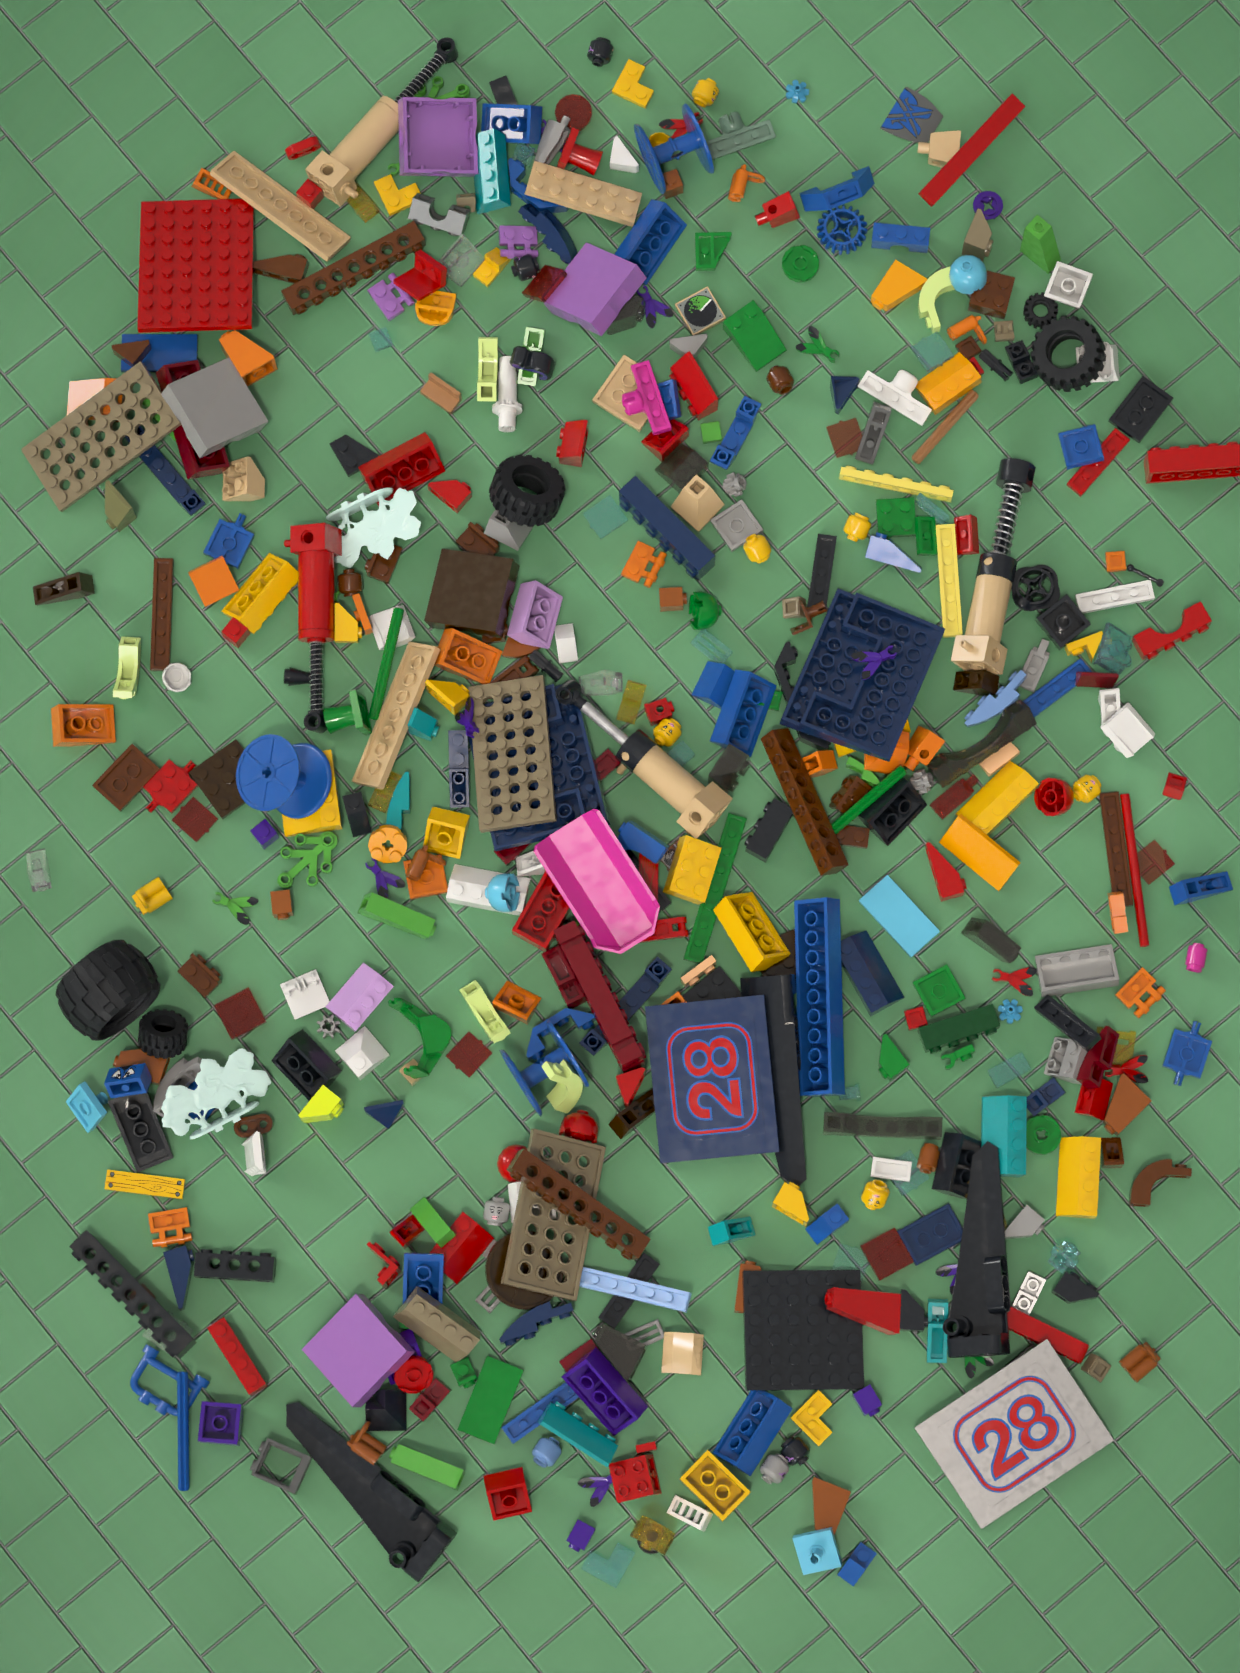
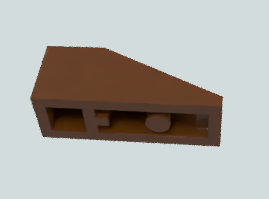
[253,254,309,284]

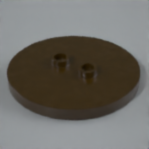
[485,1230,564,1310]

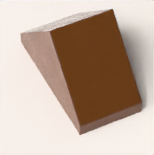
[111,340,152,367]
[1101,1137,1124,1168]

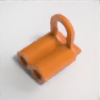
[728,164,765,202]
[946,315,987,345]

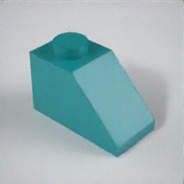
[408,707,440,741]
[708,1216,756,1246]

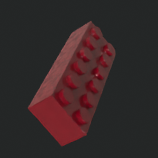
[156,360,230,479]

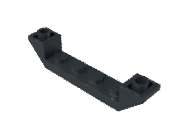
[774,642,831,751]

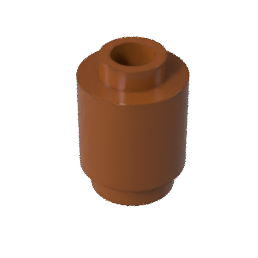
[917,1143,940,1174]

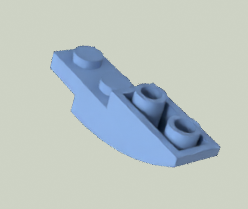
[964,670,1027,727]

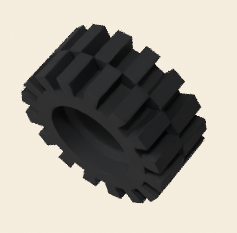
[1023,292,1058,329]

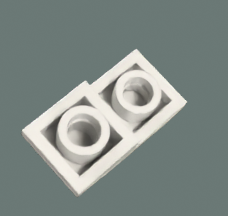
[1011,1271,1046,1315]

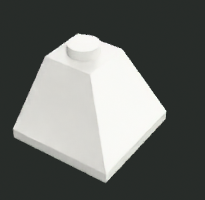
[335,1026,390,1080]

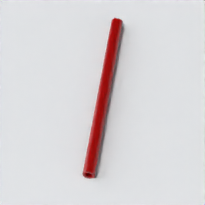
[1120,794,1150,947]

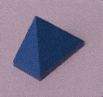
[364,1100,405,1129]

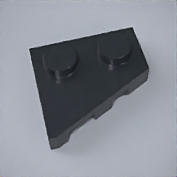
[329,435,379,477]

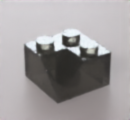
[708,743,750,794]

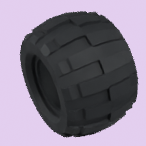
[55,940,161,1041]

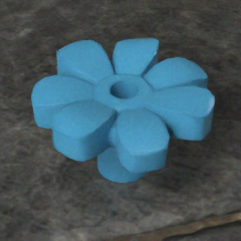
[786,80,809,104]
[998,999,1023,1024]

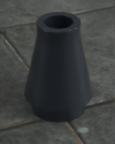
[284,667,311,686]

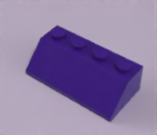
[561,1347,648,1436]

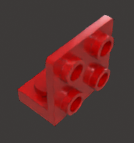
[393,249,447,301]
[367,1242,401,1289]
[609,1454,662,1503]

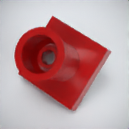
[556,127,603,176]

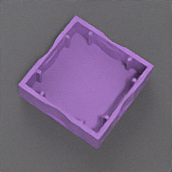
[398,97,478,177]
[541,242,647,336]
[302,1294,415,1407]

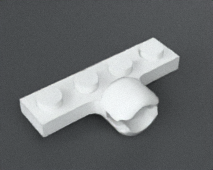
[858,370,932,426]

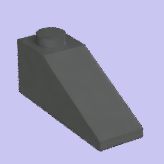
[855,401,891,465]

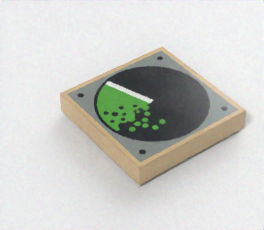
[675,286,726,336]

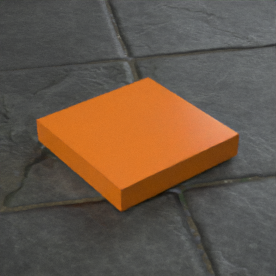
[188,556,239,607]
[403,854,448,900]

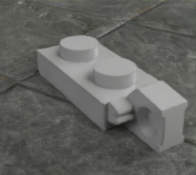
[1019,639,1050,693]

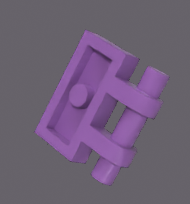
[498,225,538,259]
[367,273,415,321]

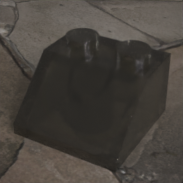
[607,294,645,335]
[655,443,708,494]

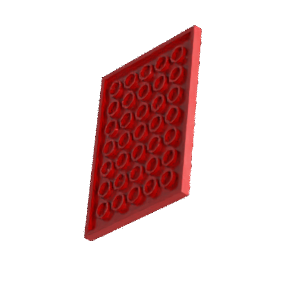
[137,199,254,333]

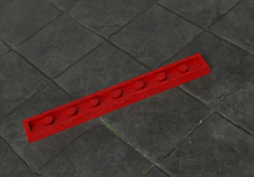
[918,93,1025,207]

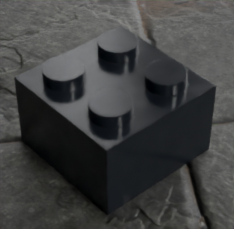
[1035,594,1091,650]

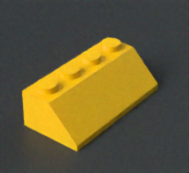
[222,553,298,634]
[955,761,1039,836]
[713,892,791,972]
[1056,1136,1101,1219]

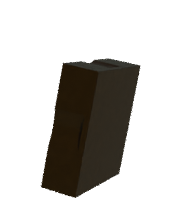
[424,548,520,638]

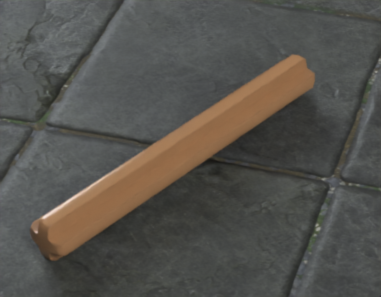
[912,390,979,464]

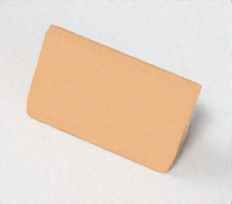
[977,739,1020,777]

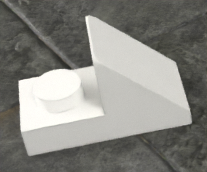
[1098,688,1121,725]

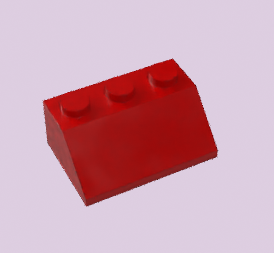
[669,351,718,421]
[429,1212,494,1284]

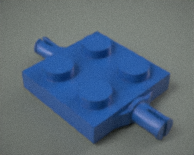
[203,513,255,569]
[1162,1021,1212,1086]

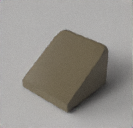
[782,596,806,619]
[1081,1353,1111,1383]

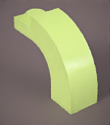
[918,266,955,334]
[477,337,498,401]
[113,637,141,699]
[459,980,511,1044]
[541,1059,583,1114]

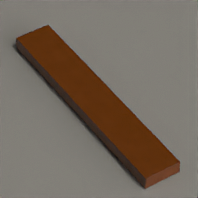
[150,558,174,671]
[1099,791,1133,907]

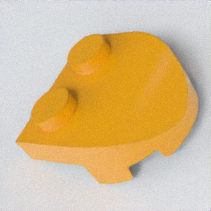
[415,291,457,326]

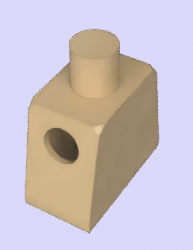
[917,130,961,168]

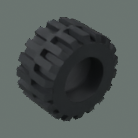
[138,1009,188,1059]

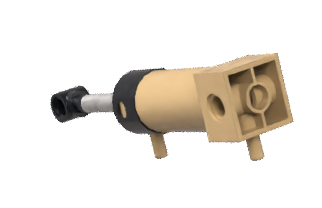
[555,680,733,839]

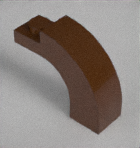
[1129,1159,1192,1207]

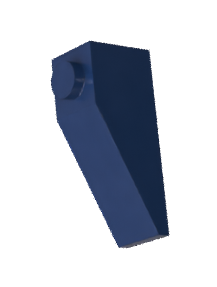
[163,1246,195,1311]

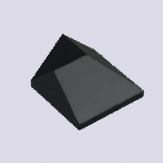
[365,1389,407,1431]

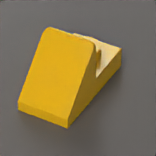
[473,247,511,287]
[1065,631,1103,663]

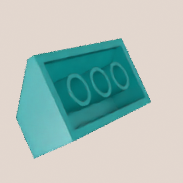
[474,128,511,214]
[981,1095,1027,1178]
[538,1401,618,1467]

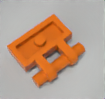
[621,541,667,588]
[1115,967,1166,1019]
[148,1207,193,1248]

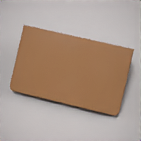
[420,372,462,414]

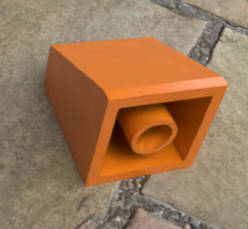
[219,330,278,387]

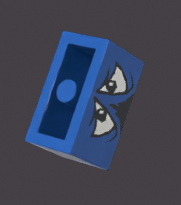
[104,1063,152,1098]

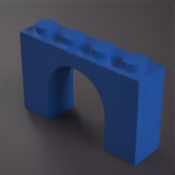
[617,820,670,864]

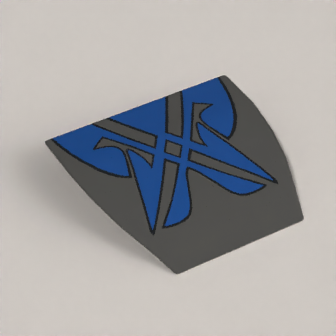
[880,87,943,143]

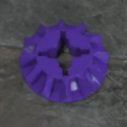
[973,191,1003,221]

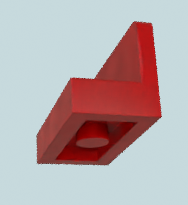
[1074,1078,1113,1121]

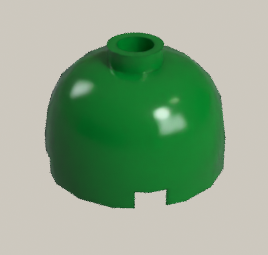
[689,591,722,630]

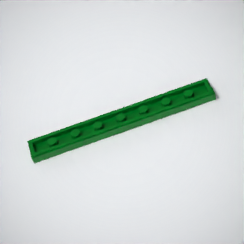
[683,813,747,964]

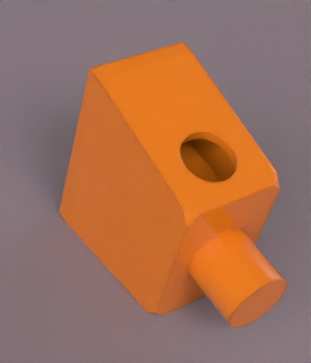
[904,726,945,772]

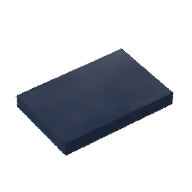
[897,1203,963,1266]

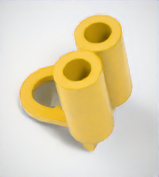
[132,877,173,915]

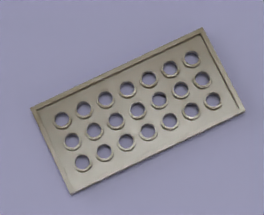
[21,361,181,512]
[468,675,557,833]
[501,1129,606,1301]

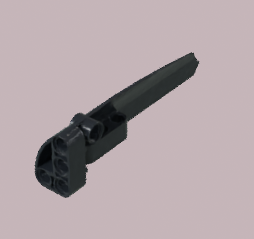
[740,974,807,1186]
[943,1141,1010,1358]
[286,1401,457,1582]

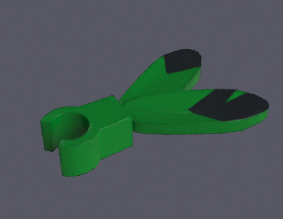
[796,326,840,363]
[964,1356,994,1379]

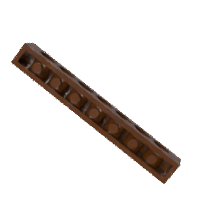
[281,221,426,316]
[761,728,849,876]
[506,1148,651,1260]

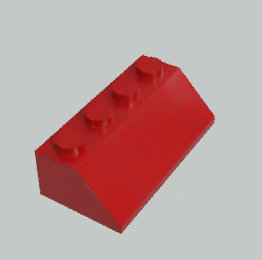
[358,432,445,506]

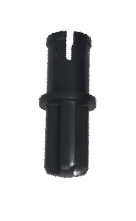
[979,349,1013,382]
[529,650,564,683]

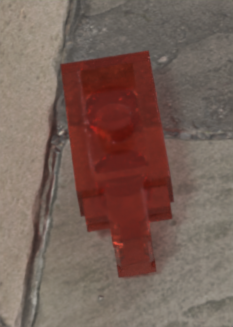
[929,775,979,820]

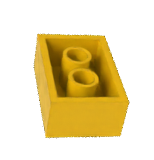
[663,835,721,905]
[680,1450,751,1522]

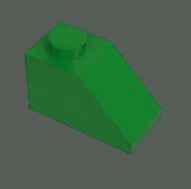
[878,1034,910,1081]

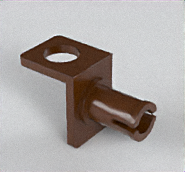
[790,600,827,635]

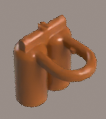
[405,845,447,881]
[1119,1342,1161,1383]
[347,1421,387,1466]

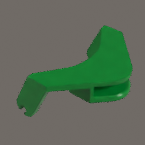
[388,998,451,1079]

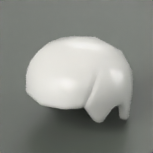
[162,663,191,692]

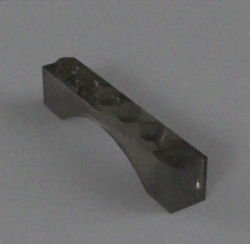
[927,699,1037,788]
[823,1112,943,1140]

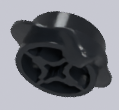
[1011,565,1060,611]

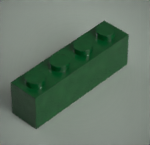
[918,1004,1000,1054]

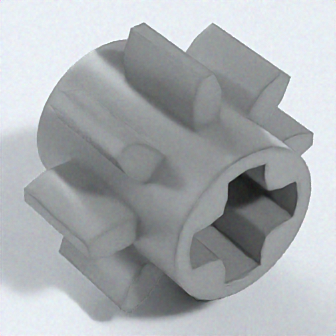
[723,472,747,497]
[910,769,934,794]
[317,1015,340,1039]

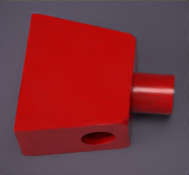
[755,191,800,228]

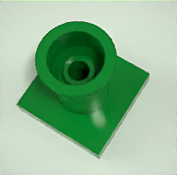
[323,690,372,735]

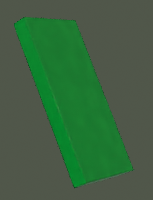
[457,1356,524,1445]

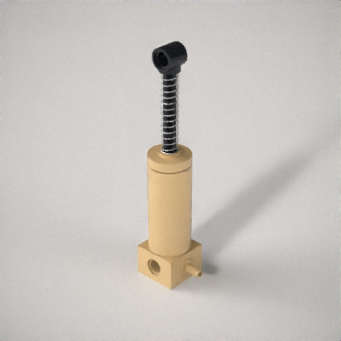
[305,37,458,207]

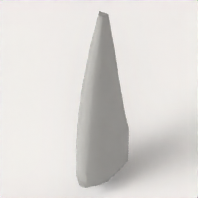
[534,116,570,165]

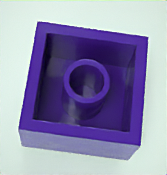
[198,1401,244,1446]

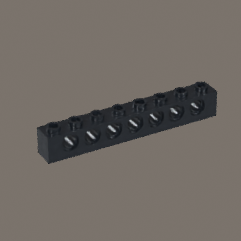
[69,1230,197,1359]

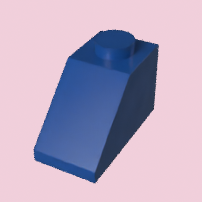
[805,1203,849,1245]

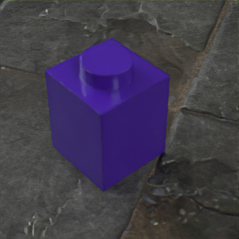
[250,819,279,850]
[852,1385,882,1417]
[566,1520,596,1552]

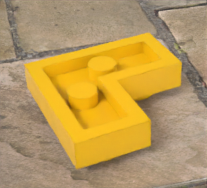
[612,59,654,109]
[374,174,421,216]
[790,1390,833,1447]

